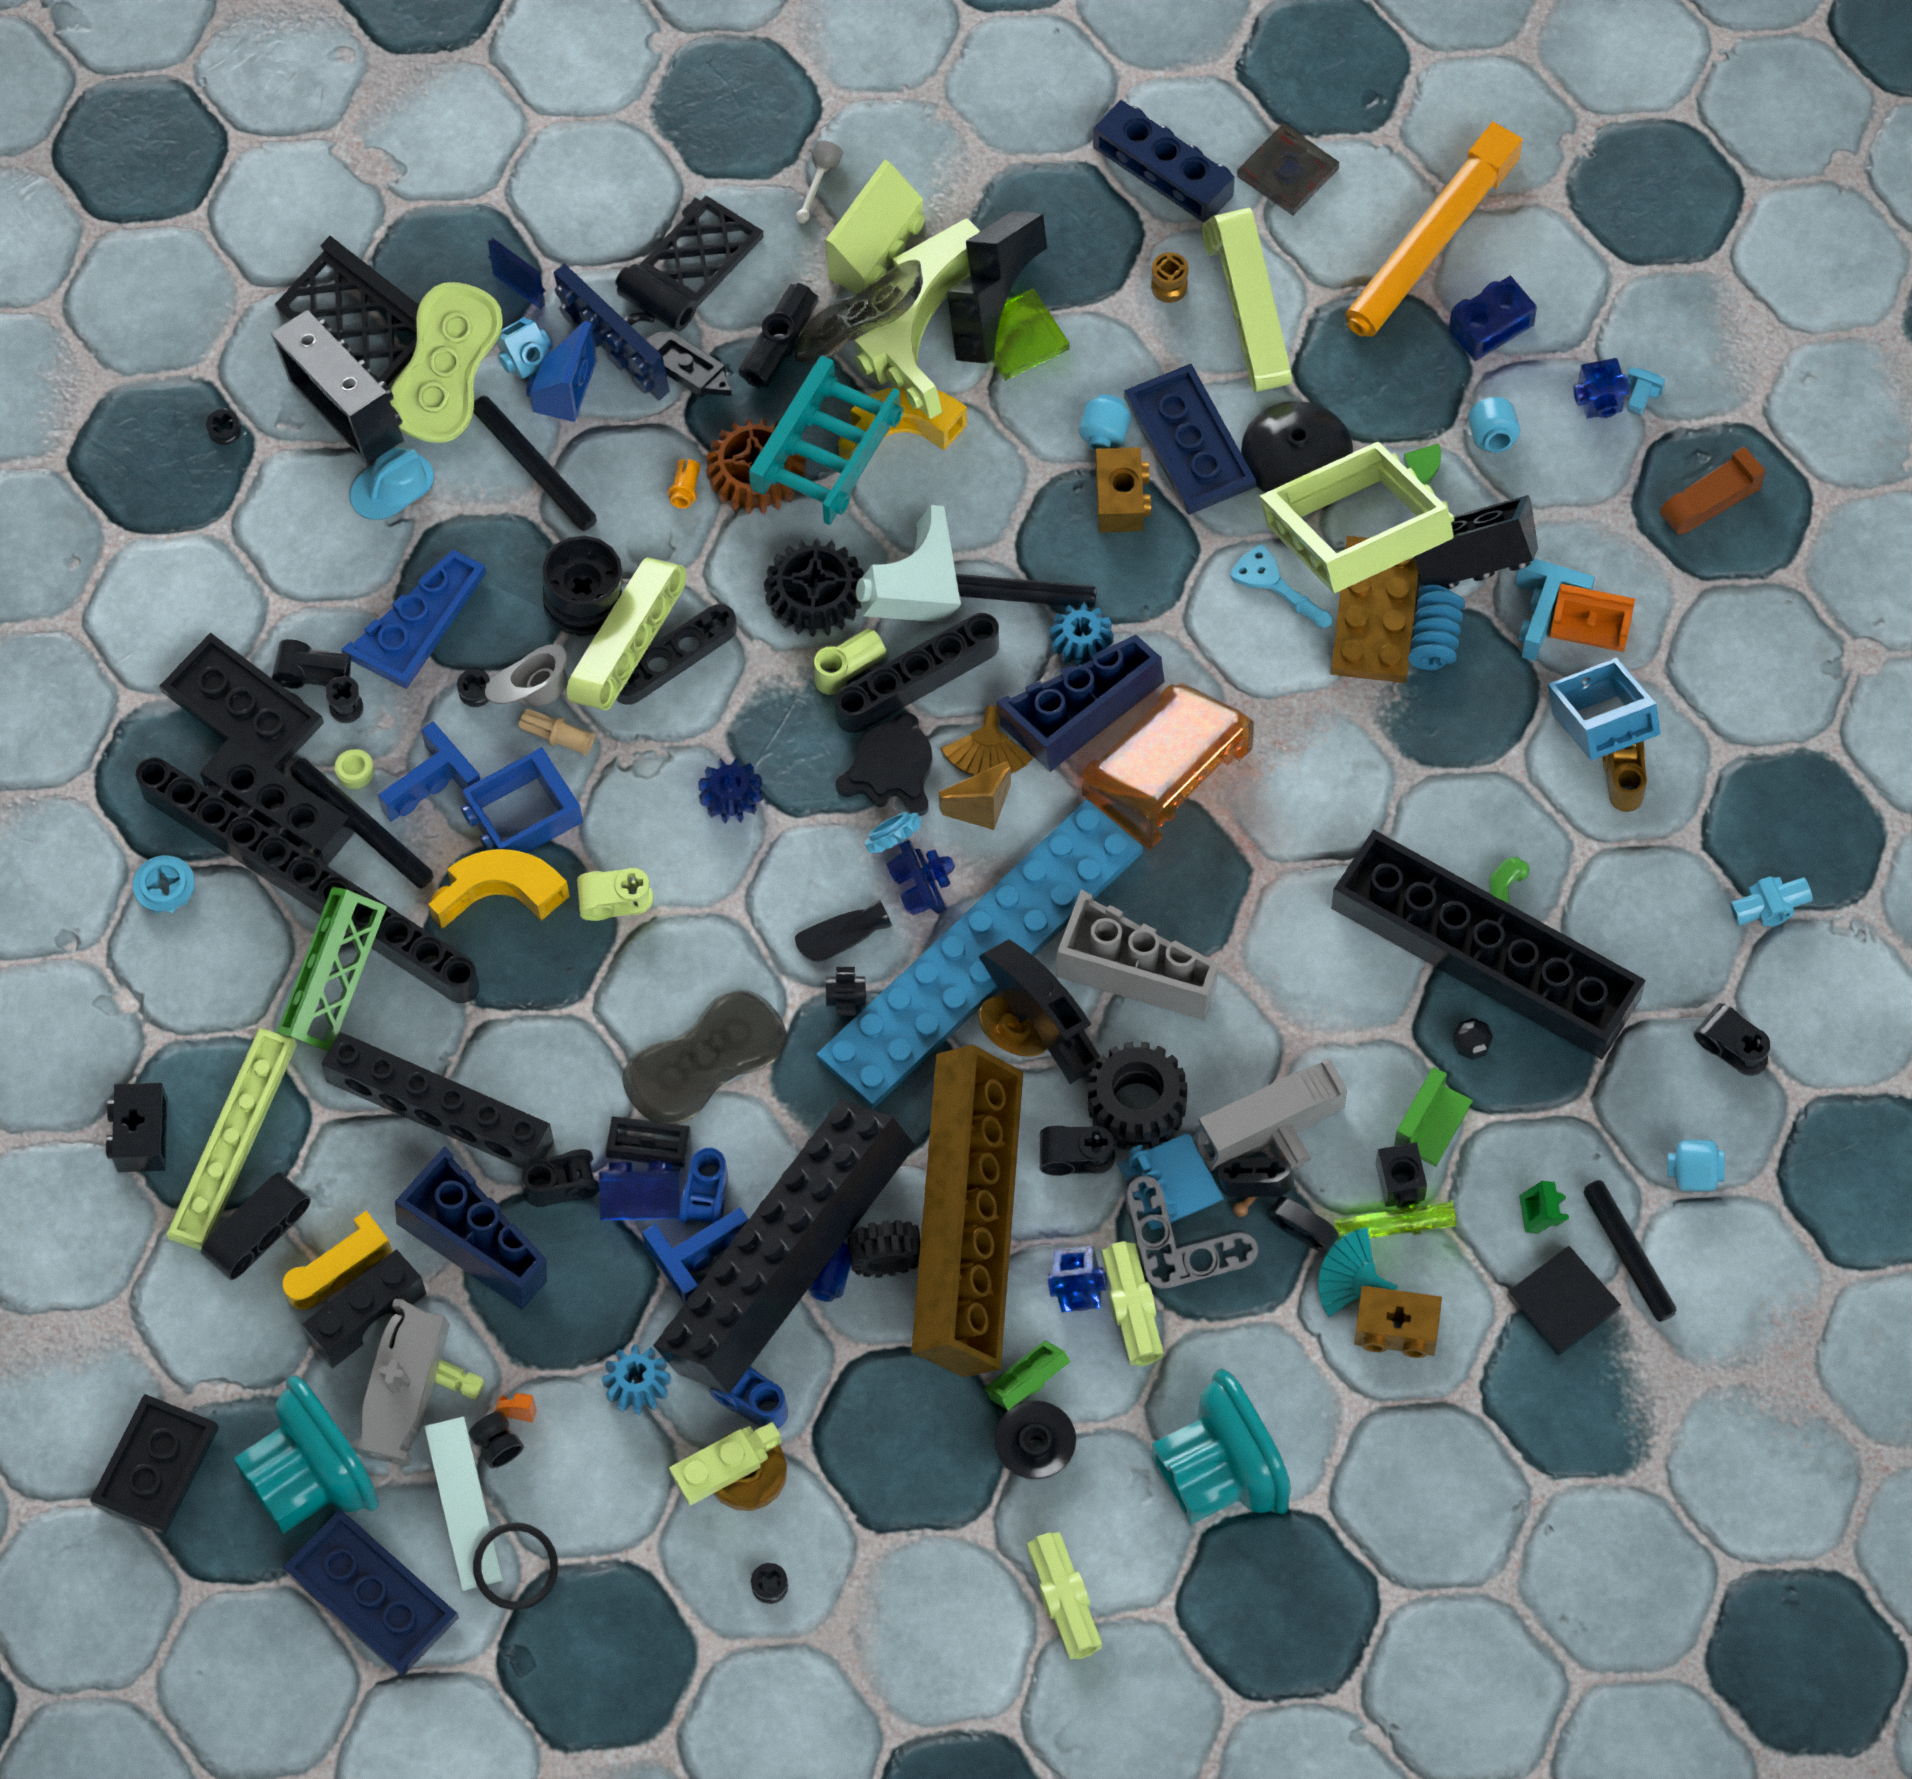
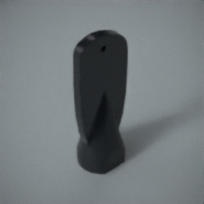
[795,900,892,962]

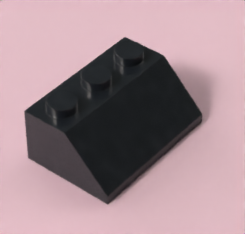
[1414,495,1538,590]

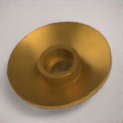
[978,996,1047,1057]

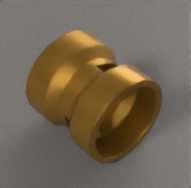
[1151,252,1189,303]

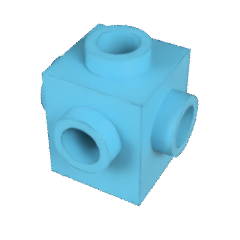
[496,317,553,379]

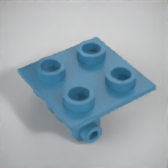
[1117,1132,1224,1232]

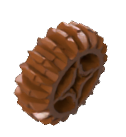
[706,417,806,515]

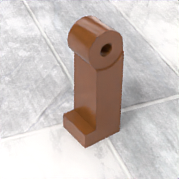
[1659,446,1766,535]

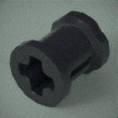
[326,676,364,723]

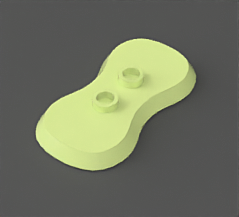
[390,282,502,443]

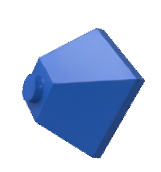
[526,321,597,422]

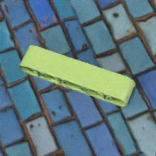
[567,557,686,711]

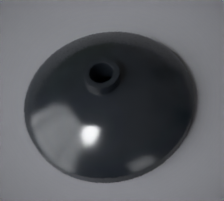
[1241,401,1353,493]

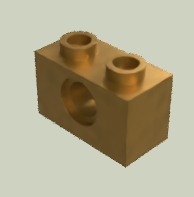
[1096,447,1151,533]

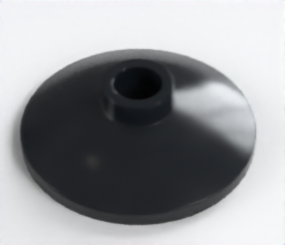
[995,1401,1076,1480]

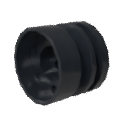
[542,535,622,636]

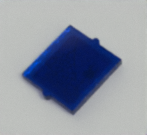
[488,238,546,309]

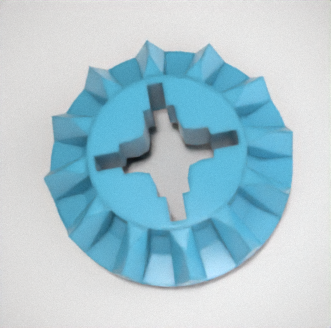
[864,812,922,853]
[133,855,195,914]

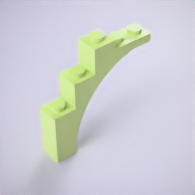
[855,218,980,419]

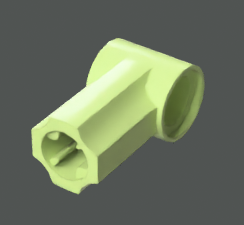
[814,628,887,695]

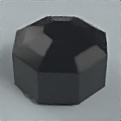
[1453,1018,1493,1060]

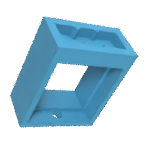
[1548,658,1661,761]

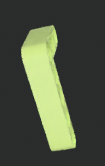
[1202,207,1292,393]

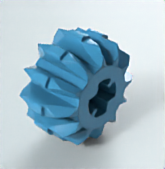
[1049,602,1114,666]
[602,1344,671,1416]

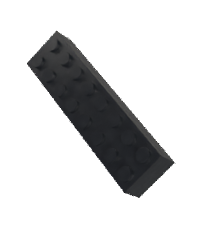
[1331,829,1646,1060]
[653,1099,916,1394]

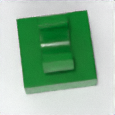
[1519,1180,1569,1234]

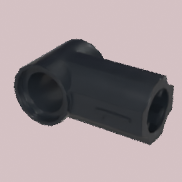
[271,639,352,689]

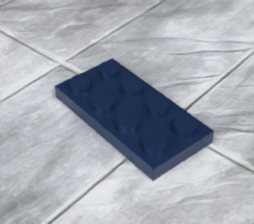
[553,263,670,401]
[1124,363,1256,515]
[282,1509,459,1678]

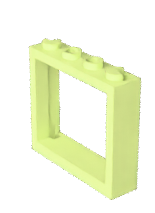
[1260,441,1454,593]

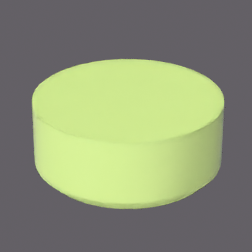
[335,749,374,789]

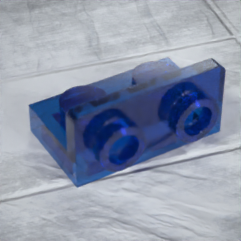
[599,1161,681,1220]

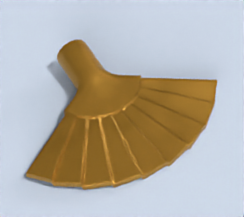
[940,706,1034,776]

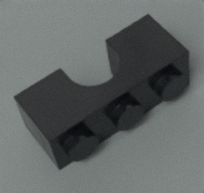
[302,1249,427,1369]

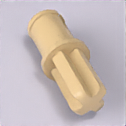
[518,709,595,756]

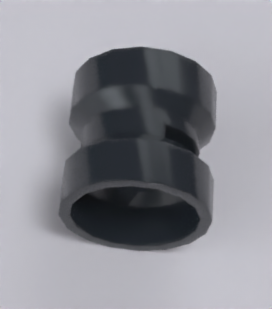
[468,1411,524,1469]

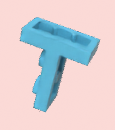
[1515,558,1595,662]

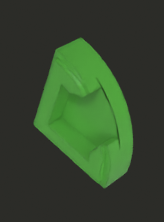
[1403,443,1441,485]

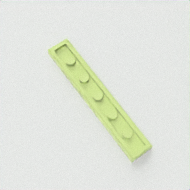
[166,1028,297,1250]

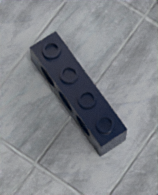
[1093,99,1235,223]

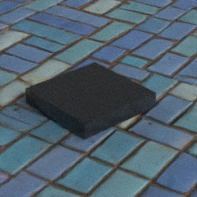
[1507,1246,1621,1356]

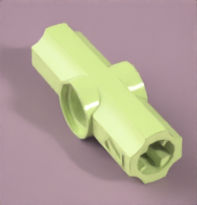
[1102,1241,1163,1367]
[1027,1532,1102,1660]

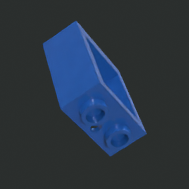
[461,747,583,853]

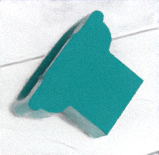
[1151,1369,1291,1525]
[233,1375,379,1534]

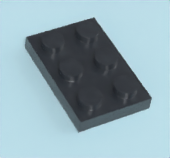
[90,1394,219,1535]

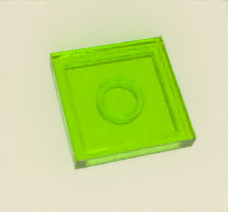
[992,288,1070,381]

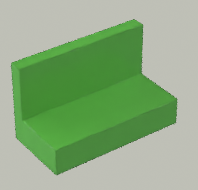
[1394,1067,1473,1167]

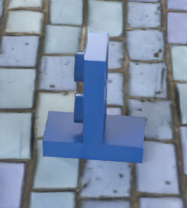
[378,721,481,822]
[642,1207,749,1304]

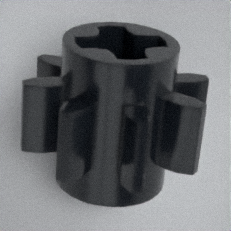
[826,967,866,1016]

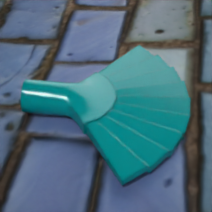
[1318,1227,1398,1317]

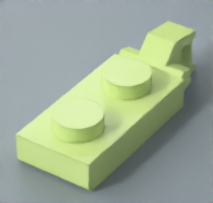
[669,1422,782,1506]

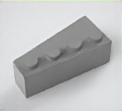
[1055,889,1219,1020]

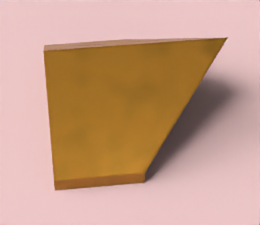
[938,761,1011,830]

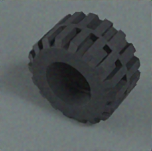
[1088,1041,1188,1149]

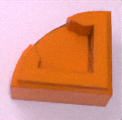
[494,1393,537,1423]

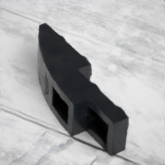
[979,939,1100,1084]

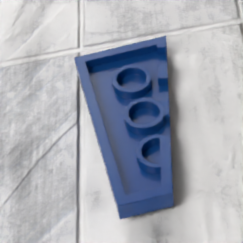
[341,550,486,689]

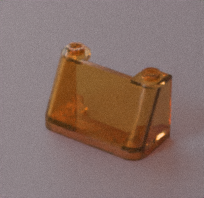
[1081,683,1254,850]

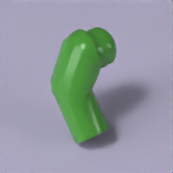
[1489,857,1530,904]

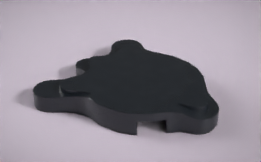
[836,712,933,816]

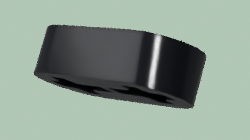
[1218,1158,1294,1197]
[1267,1196,1339,1253]

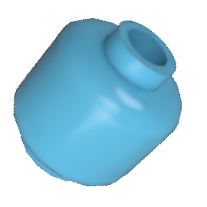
[1079,394,1131,451]
[1468,397,1520,452]
[1668,1140,1725,1192]

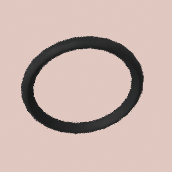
[473,1522,558,1610]

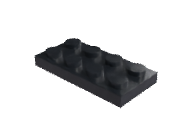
[159,632,324,771]

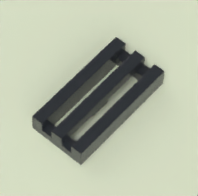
[605,1116,691,1168]

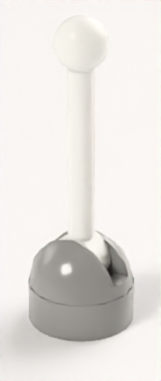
[796,141,843,224]

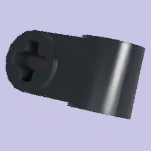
[1693,1003,1770,1076]
[1040,1125,1116,1176]
[522,1149,601,1207]

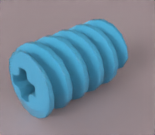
[1408,585,1465,670]

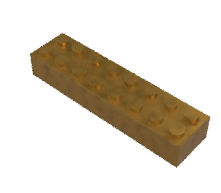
[911,1044,1023,1377]

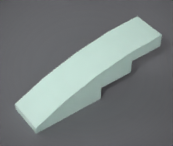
[424,1416,503,1591]

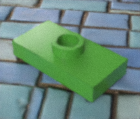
[984,1340,1071,1411]

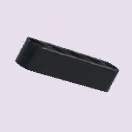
[835,613,999,733]

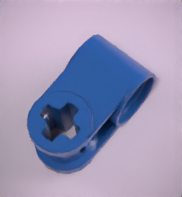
[679,1147,728,1224]
[709,1366,788,1428]

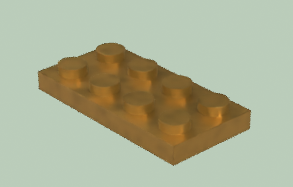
[1331,536,1419,683]

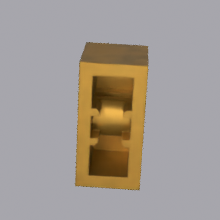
[1354,1286,1442,1358]

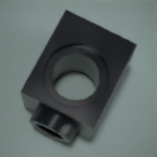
[1376,1142,1427,1209]

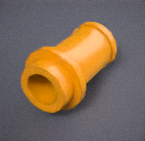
[667,459,701,509]

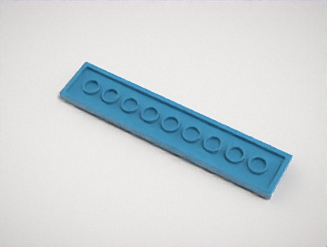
[816,799,1143,1110]

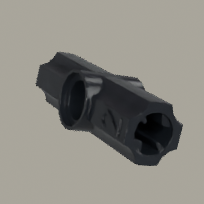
[739,283,819,389]

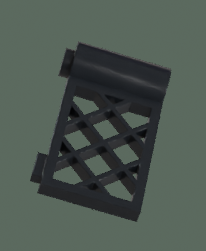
[615,195,764,332]

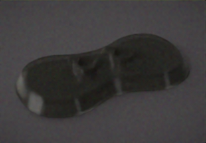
[795,260,923,365]
[622,990,787,1125]

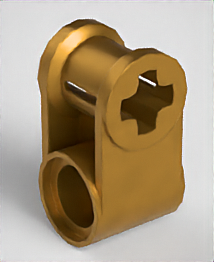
[1602,741,1647,812]

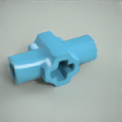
[1730,876,1813,927]

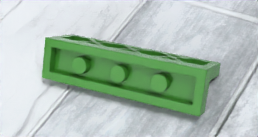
[276,887,387,1051]

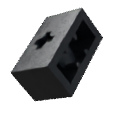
[106,1083,168,1173]

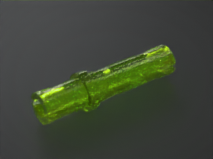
[1334,1201,1457,1241]

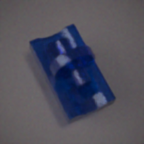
[886,839,955,915]

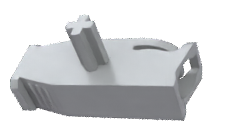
[1192,1059,1347,1171]
[352,1299,450,1466]

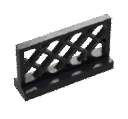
[274,236,419,386]

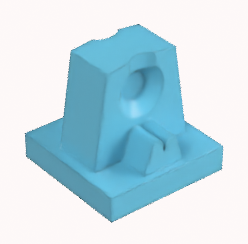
[1626,367,1665,415]

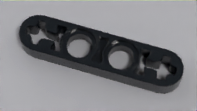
[616,604,737,705]

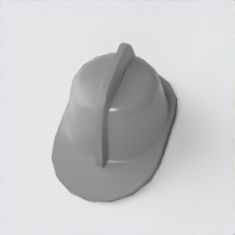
[485,645,569,707]

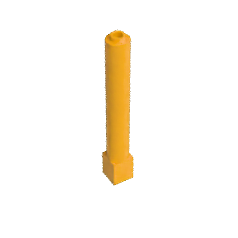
[1345,121,1523,337]

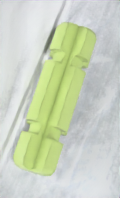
[435,1359,484,1399]

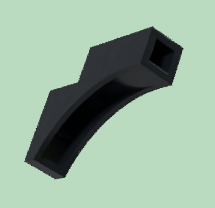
[947,211,1047,364]

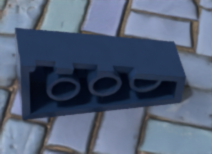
[996,634,1165,772]
[395,1146,547,1310]

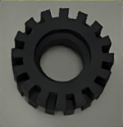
[847,1220,921,1278]

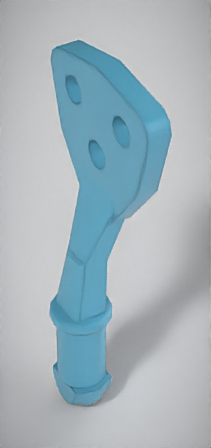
[1230,545,1332,628]

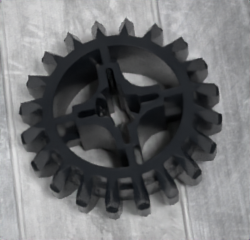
[764,538,864,637]

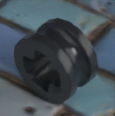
[206,408,241,445]
[457,669,490,707]
[751,1563,788,1604]

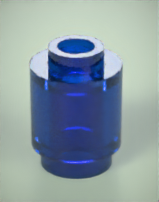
[808,1243,851,1302]

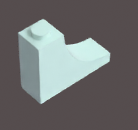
[856,505,961,623]

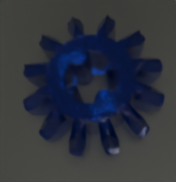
[698,757,763,824]

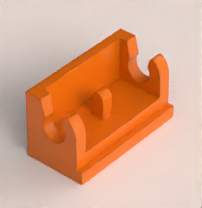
[1550,584,1635,652]

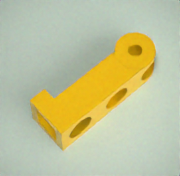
[283,1210,392,1310]

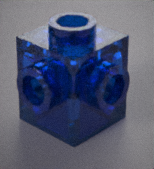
[1573,358,1630,419]
[1048,1246,1108,1313]

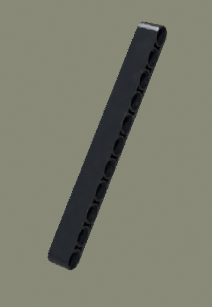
[135,757,479,1003]

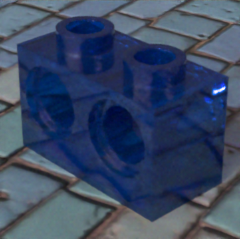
[1449,275,1537,362]

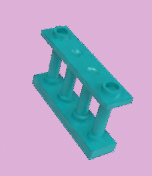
[749,355,904,525]

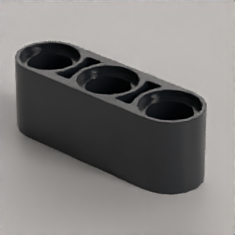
[201,1172,311,1280]

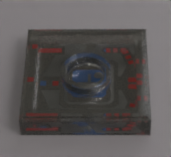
[1237,123,1340,216]

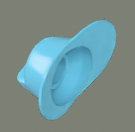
[350,447,434,520]

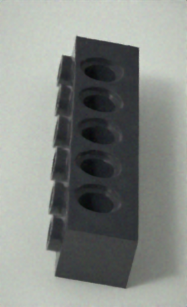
[321,1031,554,1169]

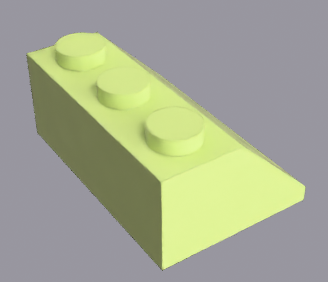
[826,159,925,298]

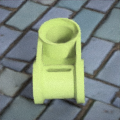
[577,868,654,921]

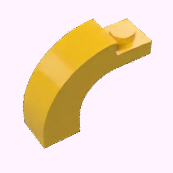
[838,387,967,461]
[428,849,570,929]

